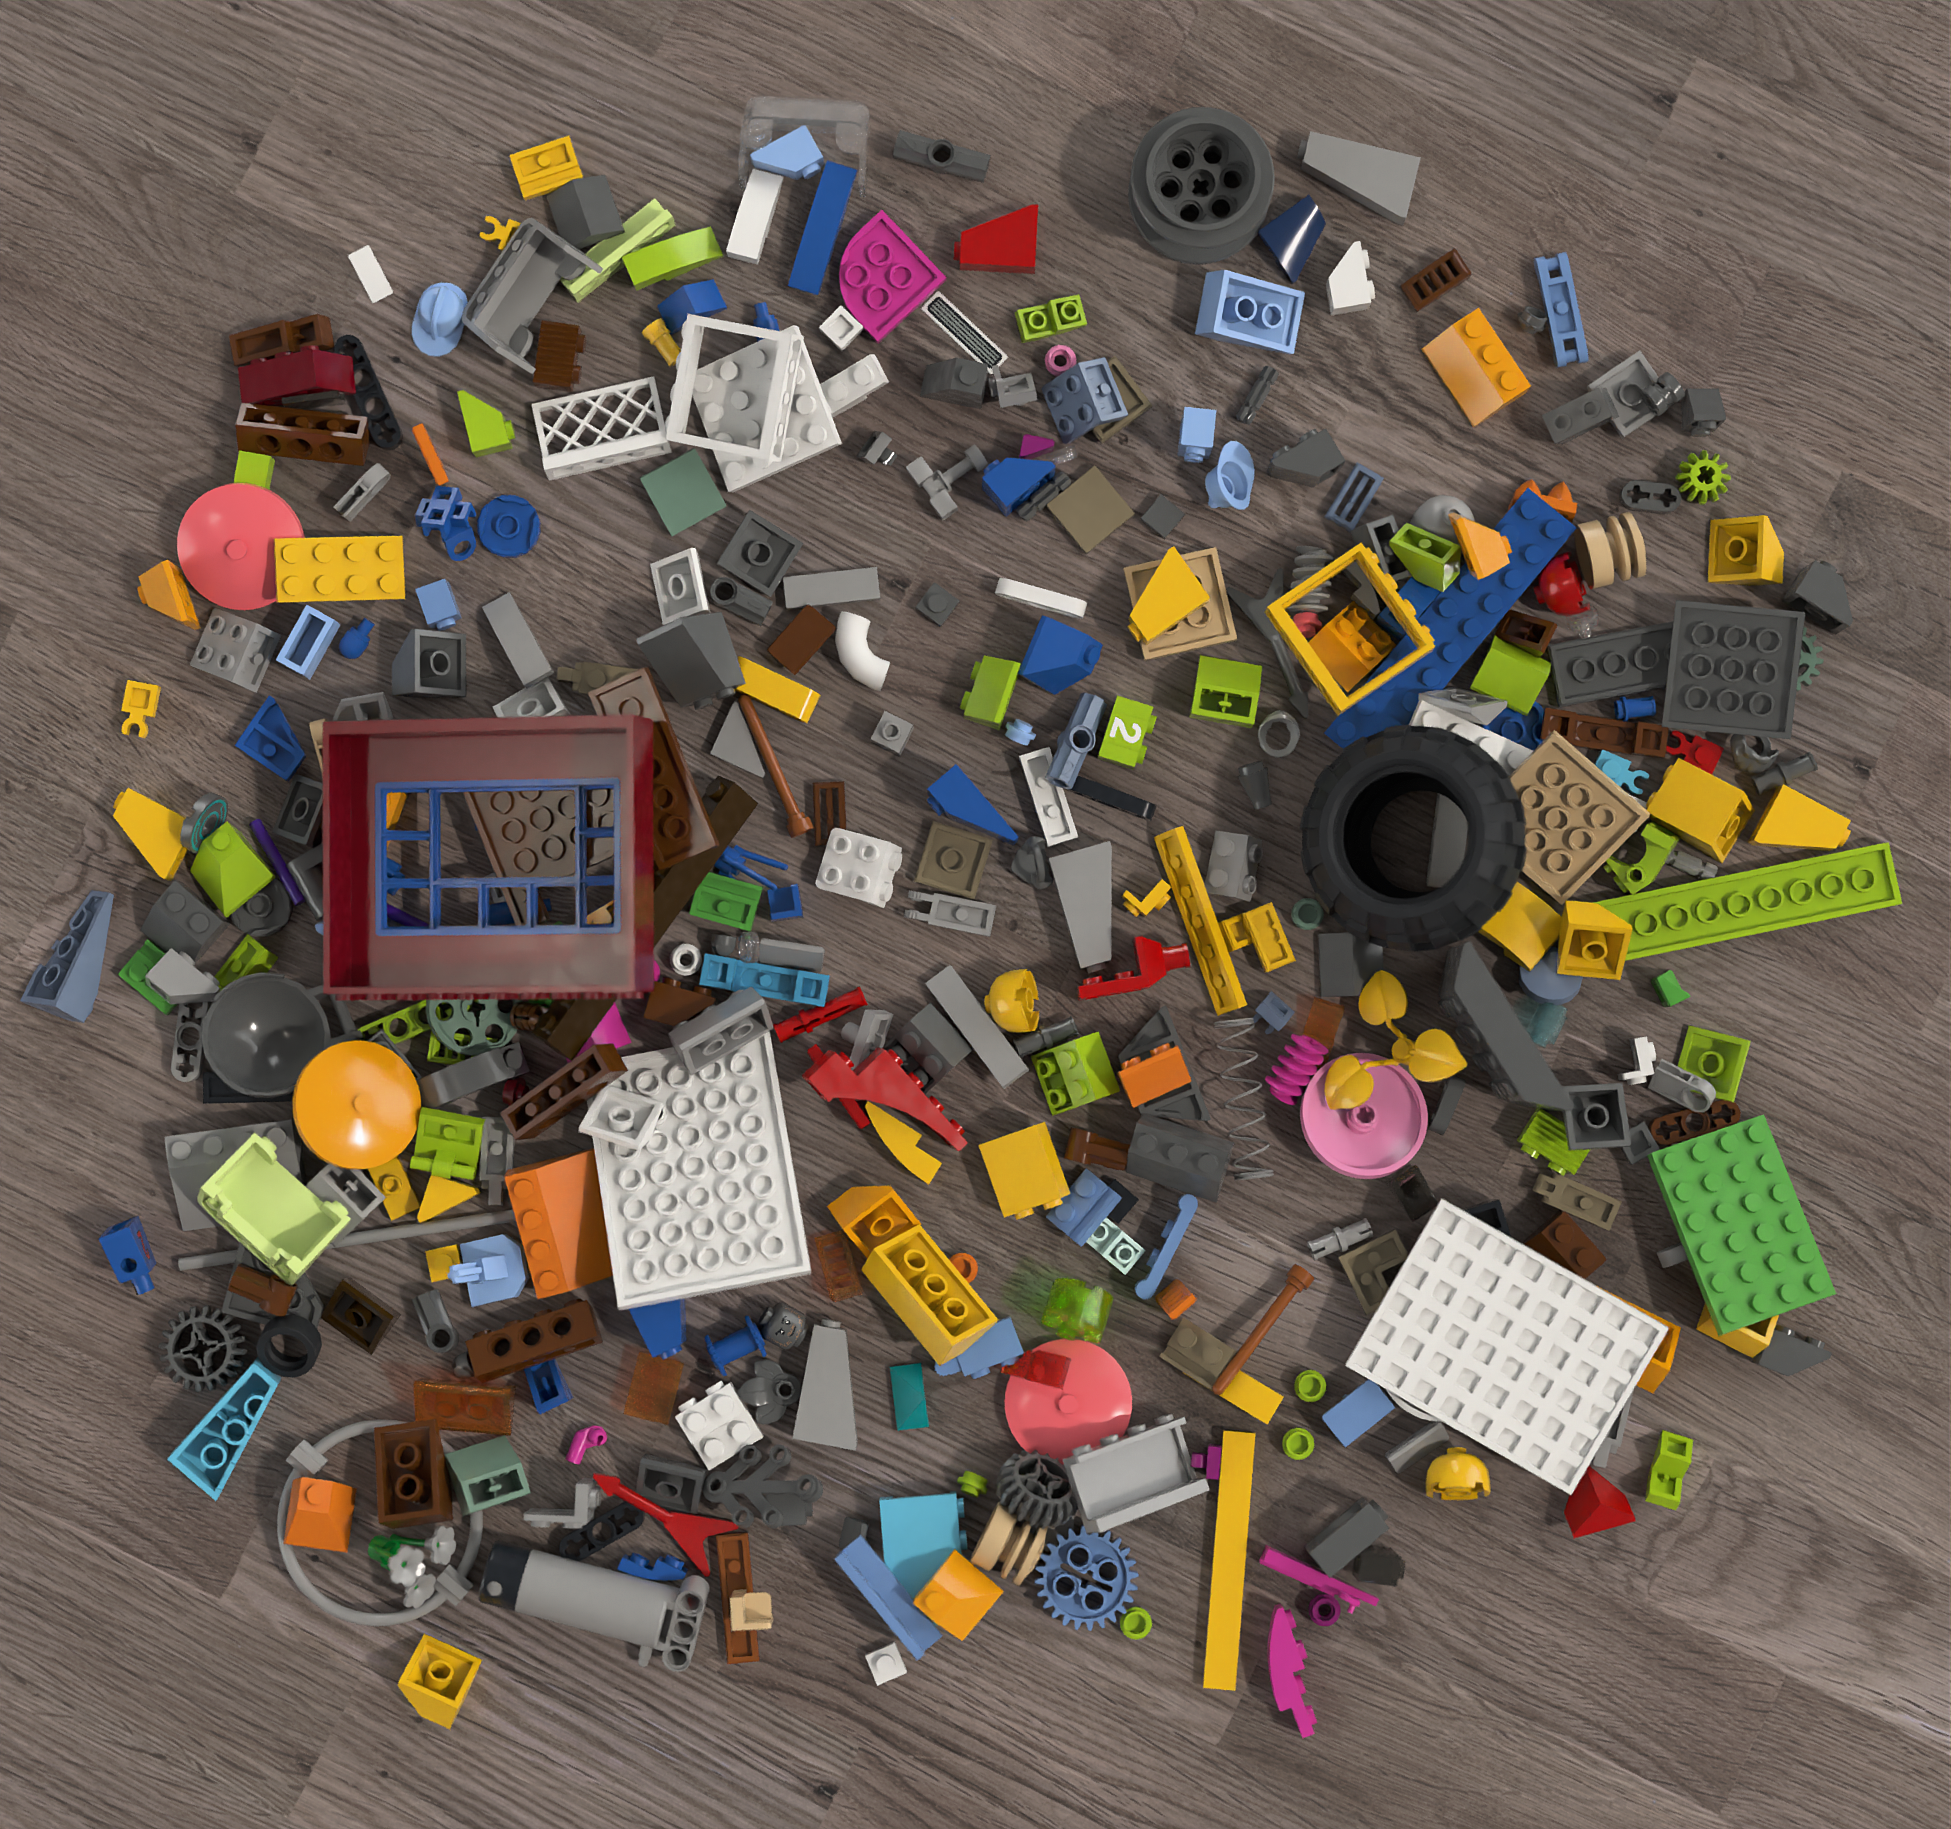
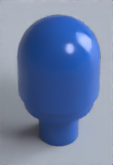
[753,302,780,342]
[339,617,375,659]

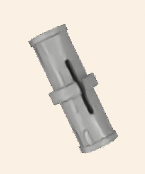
[1307,1218,1373,1261]

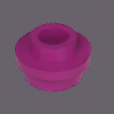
[1308,1594,1341,1626]

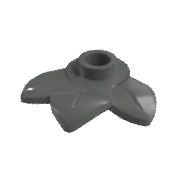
[737,1360,802,1424]

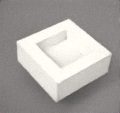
[819,305,864,351]
[865,1642,907,1686]

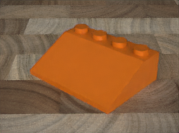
[504,1148,613,1299]

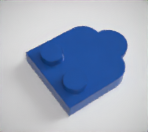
[1480,701,1544,751]

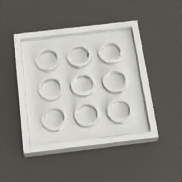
[692,325,842,492]

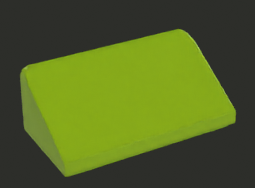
[214,934,278,991]

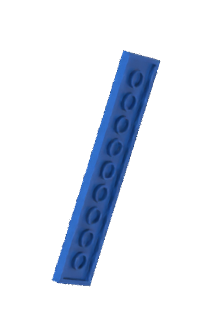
[1324,488,1577,750]

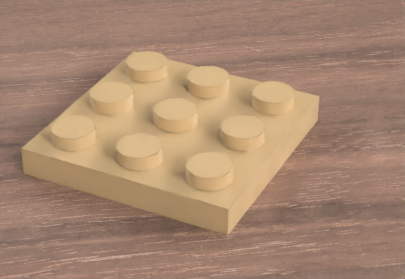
[1123,547,1237,661]

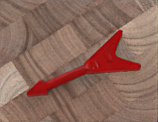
[593,1473,739,1577]

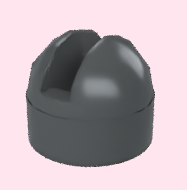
[710,934,737,957]
[452,1351,475,1379]

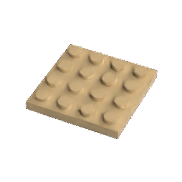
[1509,730,1650,905]

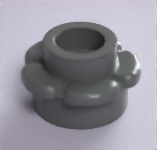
[1517,306,1548,334]

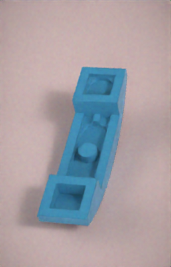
[699,953,830,1007]

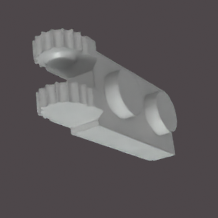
[904,891,996,937]

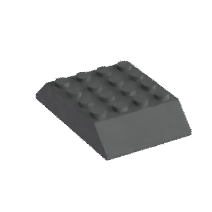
[1438,941,1575,1111]

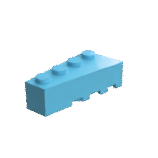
[167,1357,282,1501]

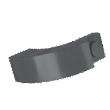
[417,1042,530,1109]

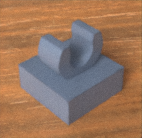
[1253,991,1295,1034]

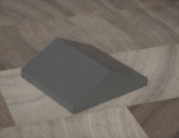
[546,175,625,249]
[716,510,803,597]
[1318,932,1383,997]

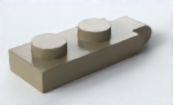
[1532,1172,1622,1231]

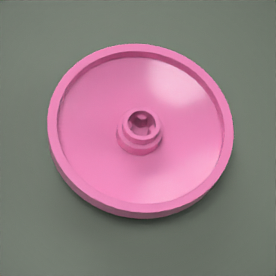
[1300,1053,1428,1179]

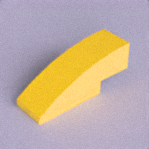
[865,1101,942,1185]
[1182,1370,1284,1425]

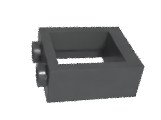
[1304,1497,1390,1578]

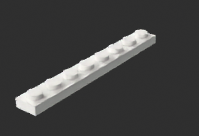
[1409,700,1647,832]

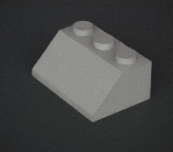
[668,986,774,1075]

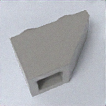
[145,948,220,1004]

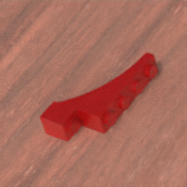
[802,1047,968,1152]

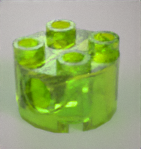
[1041,1278,1114,1344]

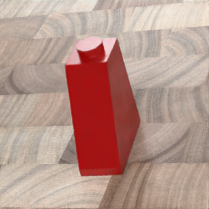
[954,204,1038,274]

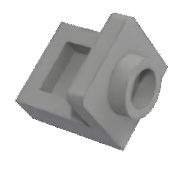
[988,365,1037,408]

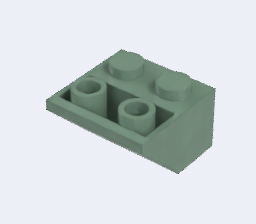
[444,1435,531,1516]

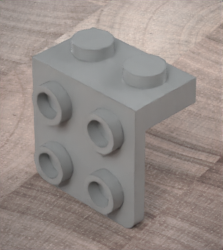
[523,1478,601,1529]

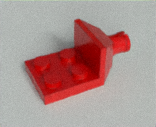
[1077,936,1191,1001]

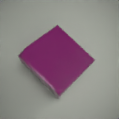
[1019,434,1055,460]

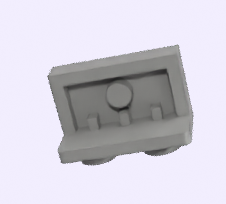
[1205,830,1263,902]

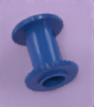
[704,1316,767,1376]

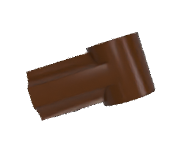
[1063,1127,1130,1171]
[228,1264,298,1316]

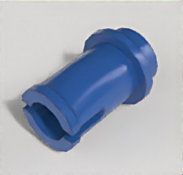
[1614,696,1656,722]

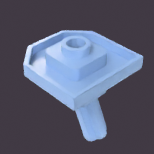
[447,1234,530,1307]

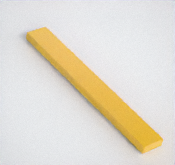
[1203,1430,1256,1691]

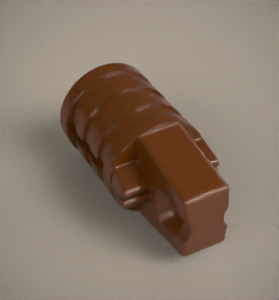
[510,1001,550,1031]

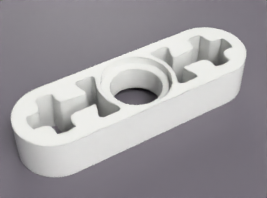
[995,578,1087,619]

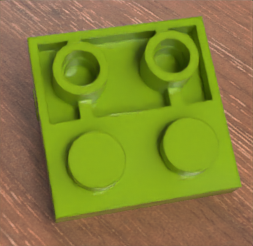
[410,1107,485,1180]

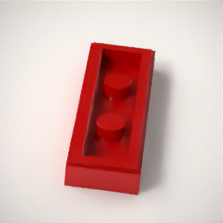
[807,1044,871,1129]

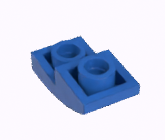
[617,1552,689,1581]

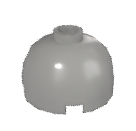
[1410,495,1475,553]

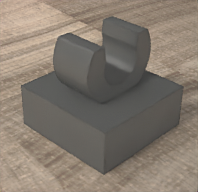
[856,431,897,466]

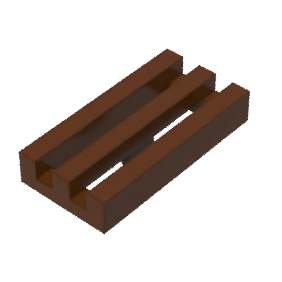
[813,781,846,846]

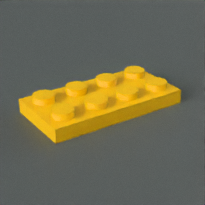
[274,536,405,603]

